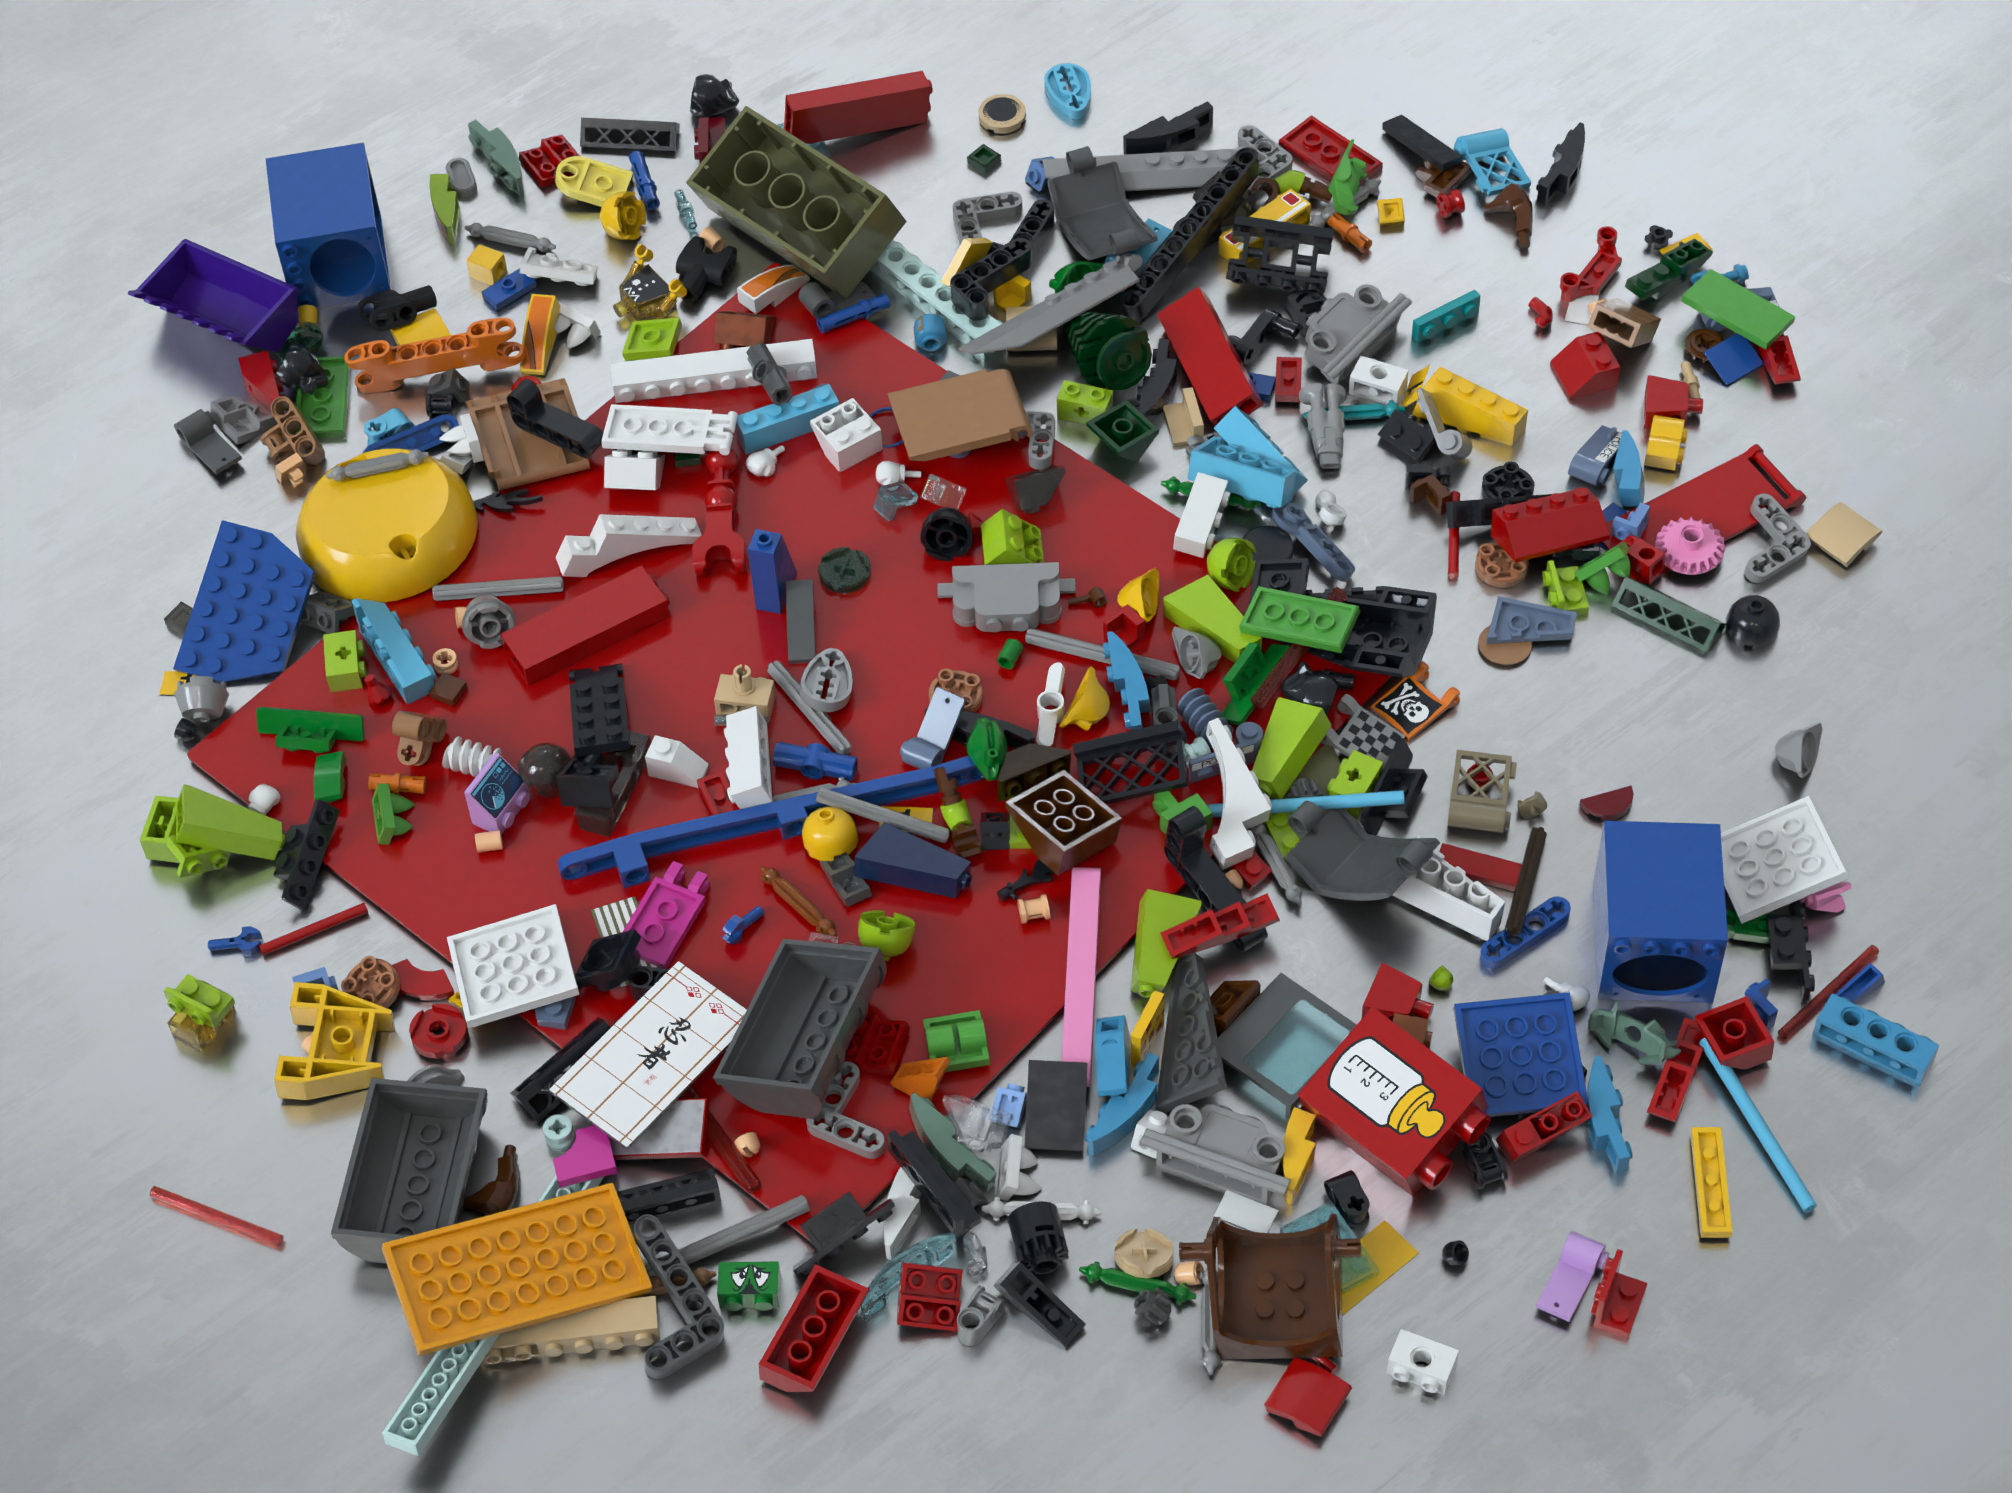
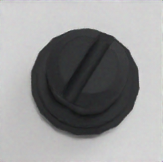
[1145,675,1168,696]

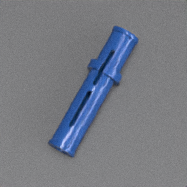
[629,151,660,210]
[816,293,891,334]

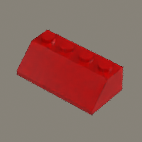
[1491,487,1610,562]
[758,1264,869,1392]

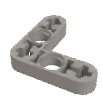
[1238,125,1293,199]
[953,192,1022,245]
[1018,411,1055,470]
[1744,494,1811,583]
[806,1061,885,1159]

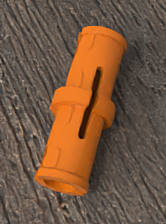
[1327,212,1372,253]
[369,772,426,794]

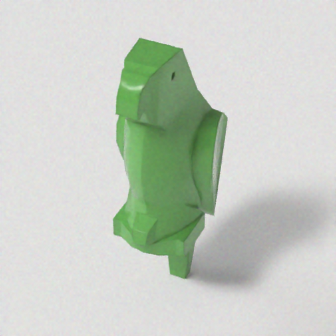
[1328,139,1367,215]

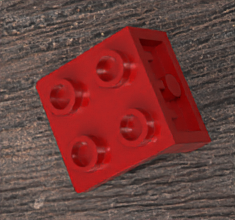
[1591,1249,1648,1339]

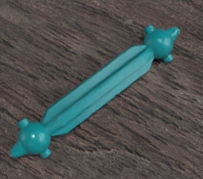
[1303,400,1405,421]

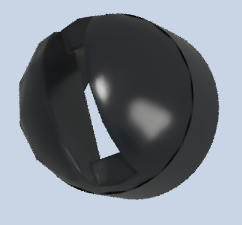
[174,718,197,741]
[1442,1240,1469,1265]

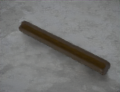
[1505,827,1547,936]

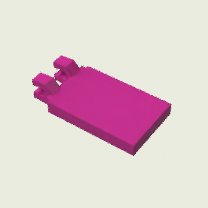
[623,861,710,969]

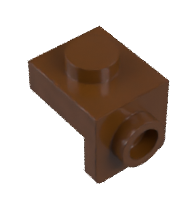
[1410,474,1451,515]

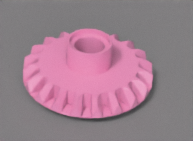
[1655,516,1725,575]

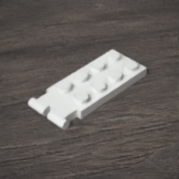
[602,404,738,455]

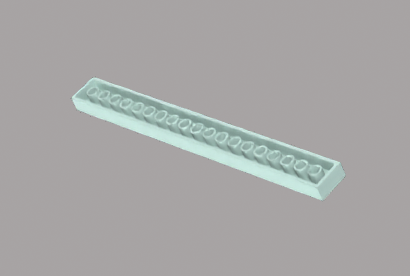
[382,1176,604,1456]

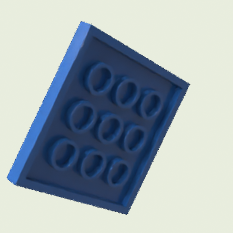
[1453,992,1588,1117]

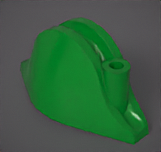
[1049,261,1104,293]
[967,718,1008,781]

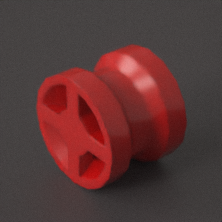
[1436,189,1465,218]

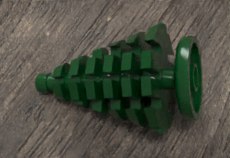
[1062,311,1152,390]

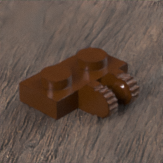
[1415,160,1471,197]

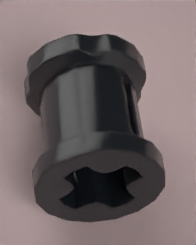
[426,393,455,416]

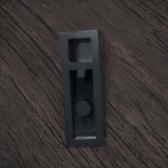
[993,1262,1086,1347]

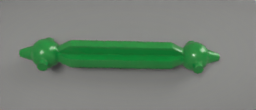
[1161,476,1262,511]
[1079,1261,1197,1305]

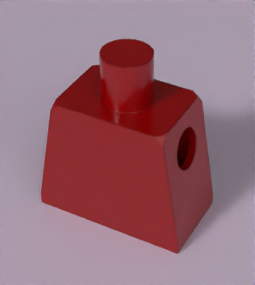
[1643,375,1703,429]
[1361,963,1434,1021]

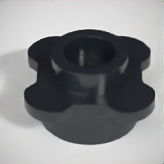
[1644,225,1673,250]

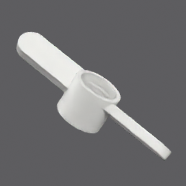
[1036,662,1065,747]

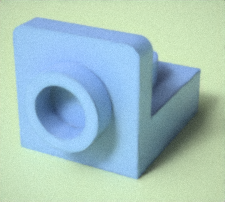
[990,1083,1027,1128]

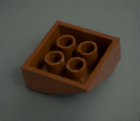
[1005,770,1122,875]

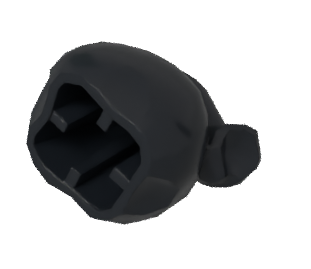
[690,74,739,117]
[275,343,329,395]
[1281,662,1339,716]

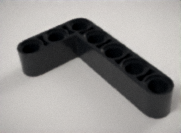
[1164,806,1268,952]

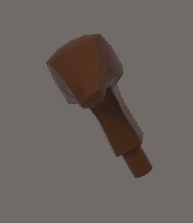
[1484,183,1533,249]
[463,1145,519,1216]

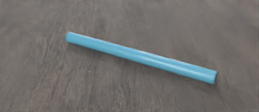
[1209,790,1405,818]
[1699,1038,1817,1213]

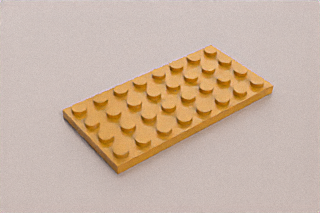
[382,1183,652,1356]

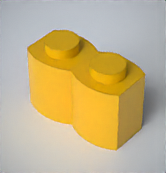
[1644,415,1689,471]

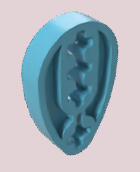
[1044,63,1091,120]

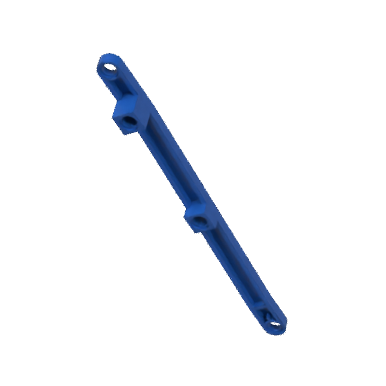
[557,756,985,889]

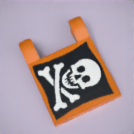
[1371,661,1460,741]

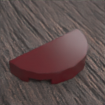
[1579,785,1634,821]

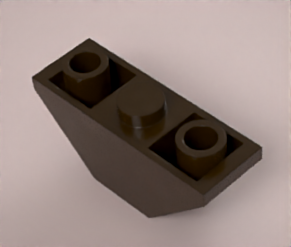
[997,743,1071,802]

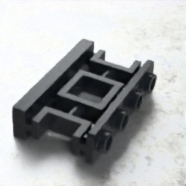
[1226,215,1334,294]

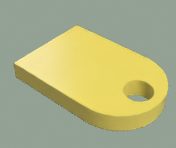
[555,156,633,207]

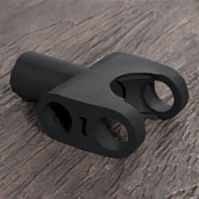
[676,236,737,303]
[357,285,437,331]

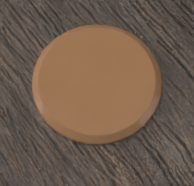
[1478,625,1532,665]

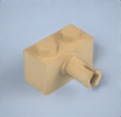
[714,664,776,722]

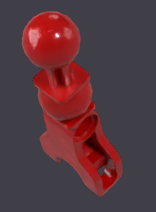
[692,448,748,577]

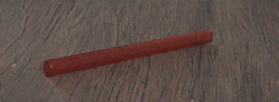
[1778,945,1879,1039]
[150,1186,283,1246]

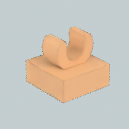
[275,452,304,487]

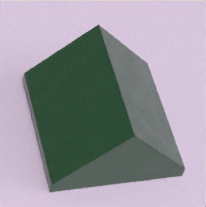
[1086,400,1159,462]

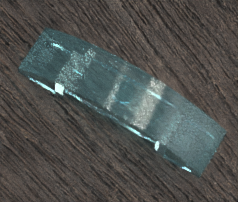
[861,1233,957,1323]

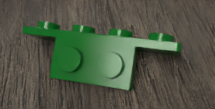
[1222,642,1294,725]
[256,707,365,753]

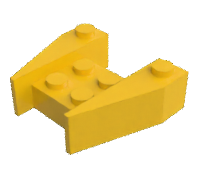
[274,982,395,1100]

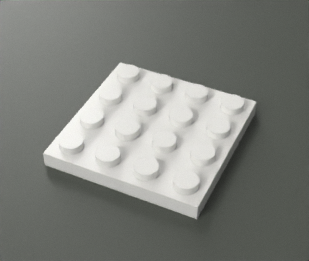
[1721,796,1849,924]
[447,904,580,1029]

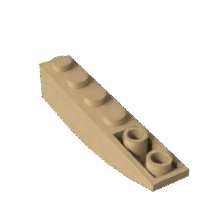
[481,1296,661,1364]

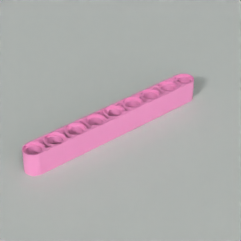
[1062,867,1101,1087]

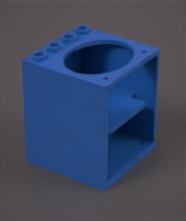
[265,142,391,308]
[1593,821,1728,1003]

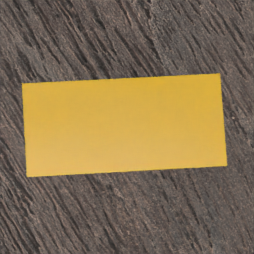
[1342,1220,1419,1315]

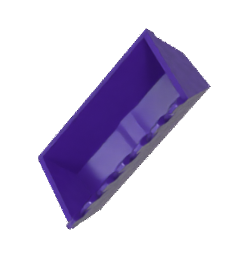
[128,239,299,353]

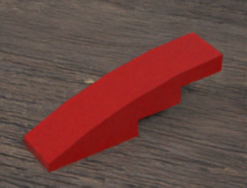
[1756,333,1801,385]
[1160,893,1280,959]
[1647,1017,1705,1122]

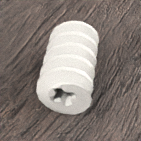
[442,736,502,777]

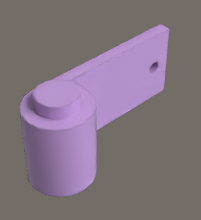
[1536,1231,1609,1322]

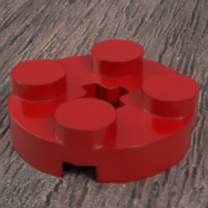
[409,1004,468,1060]

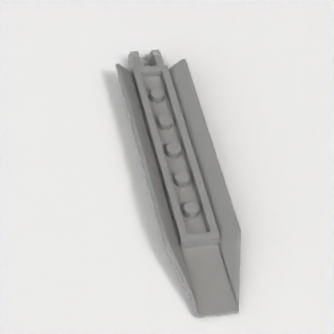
[1042,146,1253,191]
[958,252,1143,355]

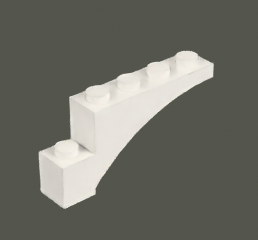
[556,514,702,577]
[1206,718,1272,870]

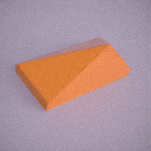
[890,1057,950,1101]

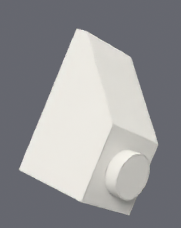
[645,735,709,788]

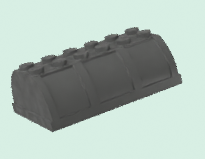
[713,939,887,1119]
[331,1078,488,1263]

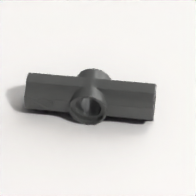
[746,343,793,406]
[1151,684,1178,764]

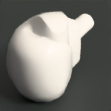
[746,445,785,477]
[876,461,921,490]
[248,784,280,816]
[1544,977,1590,1011]

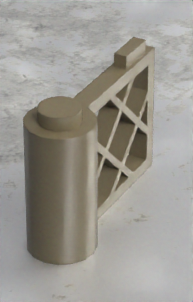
[1447,750,1517,833]

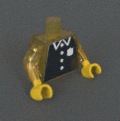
[613,244,687,321]

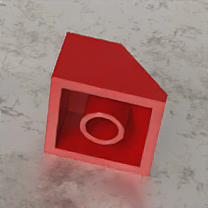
[1550,332,1620,400]
[1694,996,1775,1070]

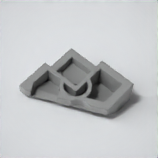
[210,395,277,445]

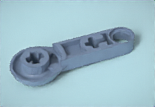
[1272,503,1355,582]

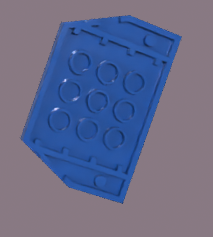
[173,520,316,683]

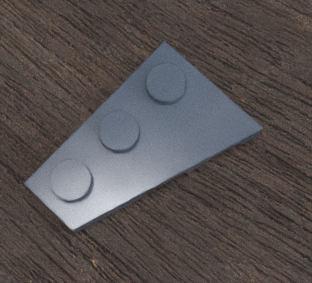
[1487,596,1577,644]

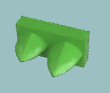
[1575,541,1630,595]
[372,784,414,845]

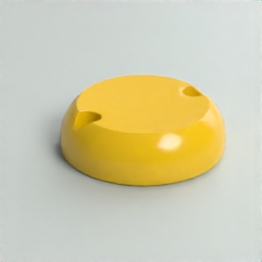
[296,448,478,603]

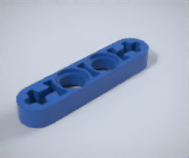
[1480,896,1571,969]

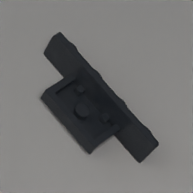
[1360,738,1428,836]
[273,799,340,910]
[1766,899,1815,1002]
[793,1191,895,1275]

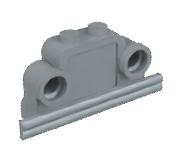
[1305,284,1412,384]
[938,562,1076,632]
[1140,1104,1291,1205]

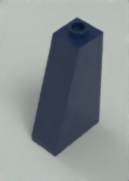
[854,822,972,898]

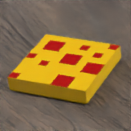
[1131,990,1164,1067]

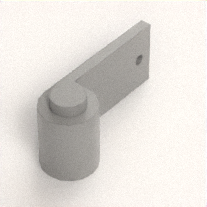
[1417,388,1473,460]

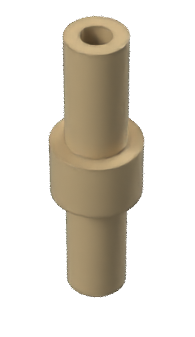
[1681,361,1701,398]

